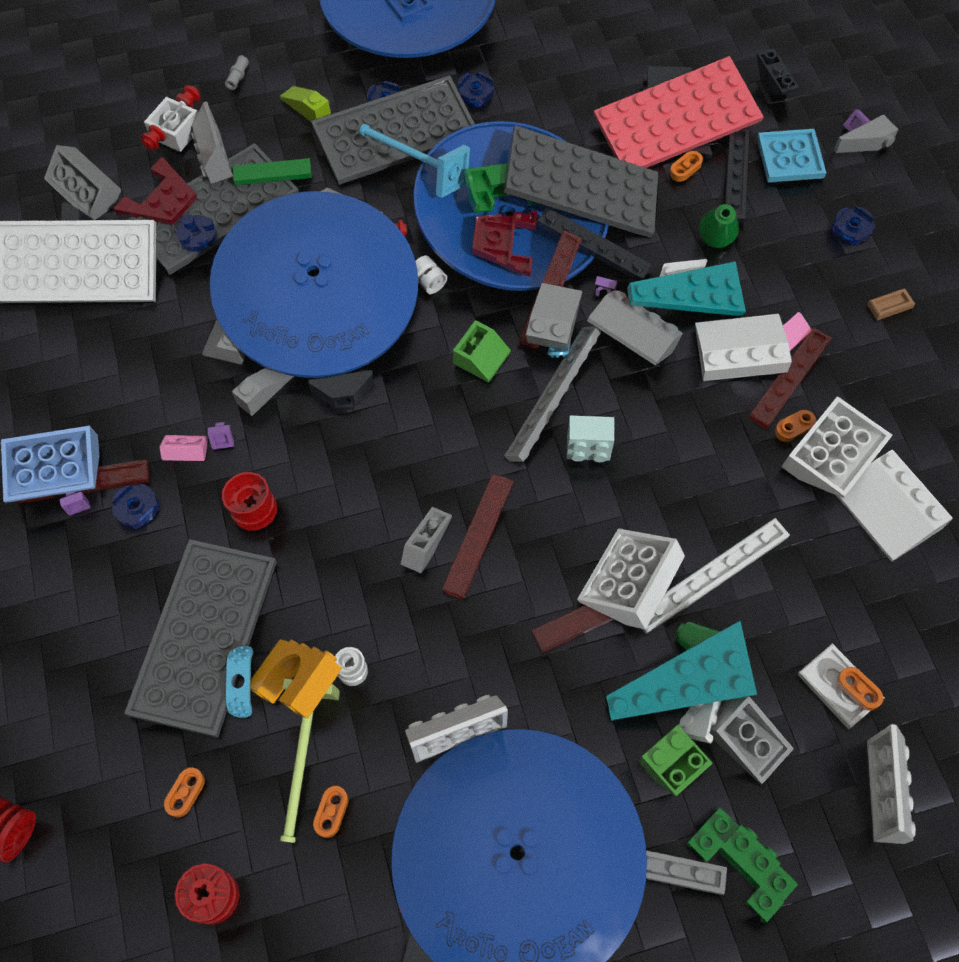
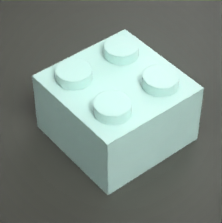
[567,416,614,462]

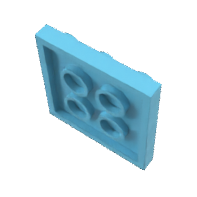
[757,129,826,182]

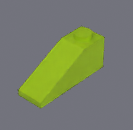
[280,86,331,121]

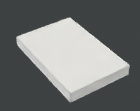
[797,643,884,729]

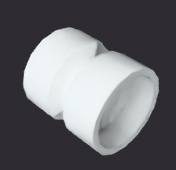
[415,256,447,294]
[335,647,368,686]

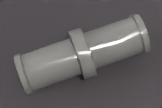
[225,56,249,90]

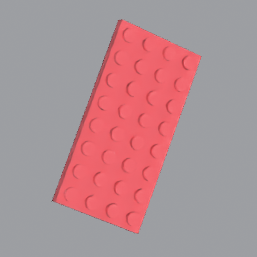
[593,56,763,168]

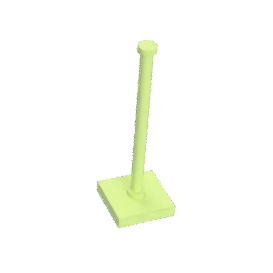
[280,679,340,843]

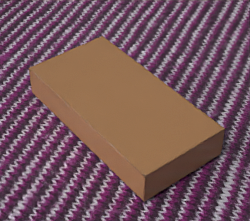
[867,288,915,320]

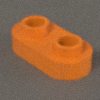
[670,151,703,181]
[775,410,816,442]
[837,667,883,711]
[164,768,205,817]
[313,786,348,838]

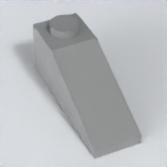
[834,115,898,153]
[232,368,293,416]
[401,507,452,573]

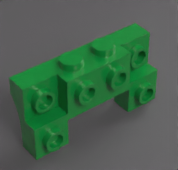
[463,163,540,213]
[686,808,798,923]

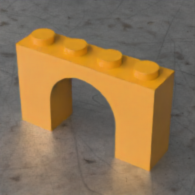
[250,639,342,719]

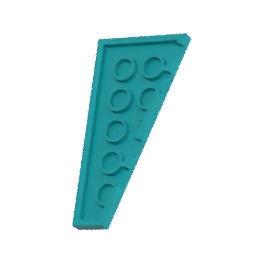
[627,261,746,316]
[606,621,757,720]

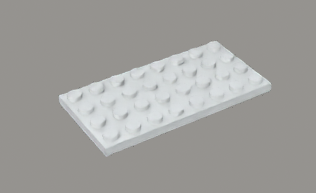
[0,220,156,303]

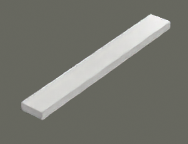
[642,518,790,635]

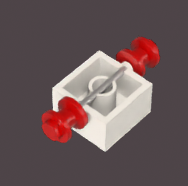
[141,85,200,152]

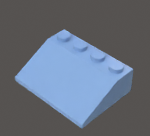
[1,426,99,503]

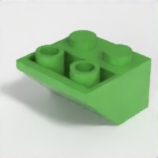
[453,320,511,383]
[638,725,713,797]

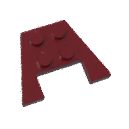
[113,157,197,225]
[472,211,538,277]

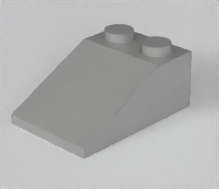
[526,283,582,351]
[710,696,794,784]

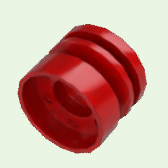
[222,472,277,531]
[0,797,36,863]
[175,863,240,925]

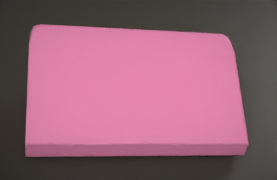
[783,312,812,351]
[160,435,208,461]

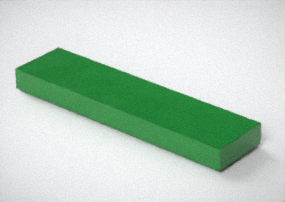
[233,158,312,185]

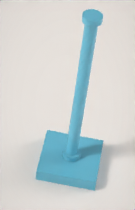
[359,124,470,198]

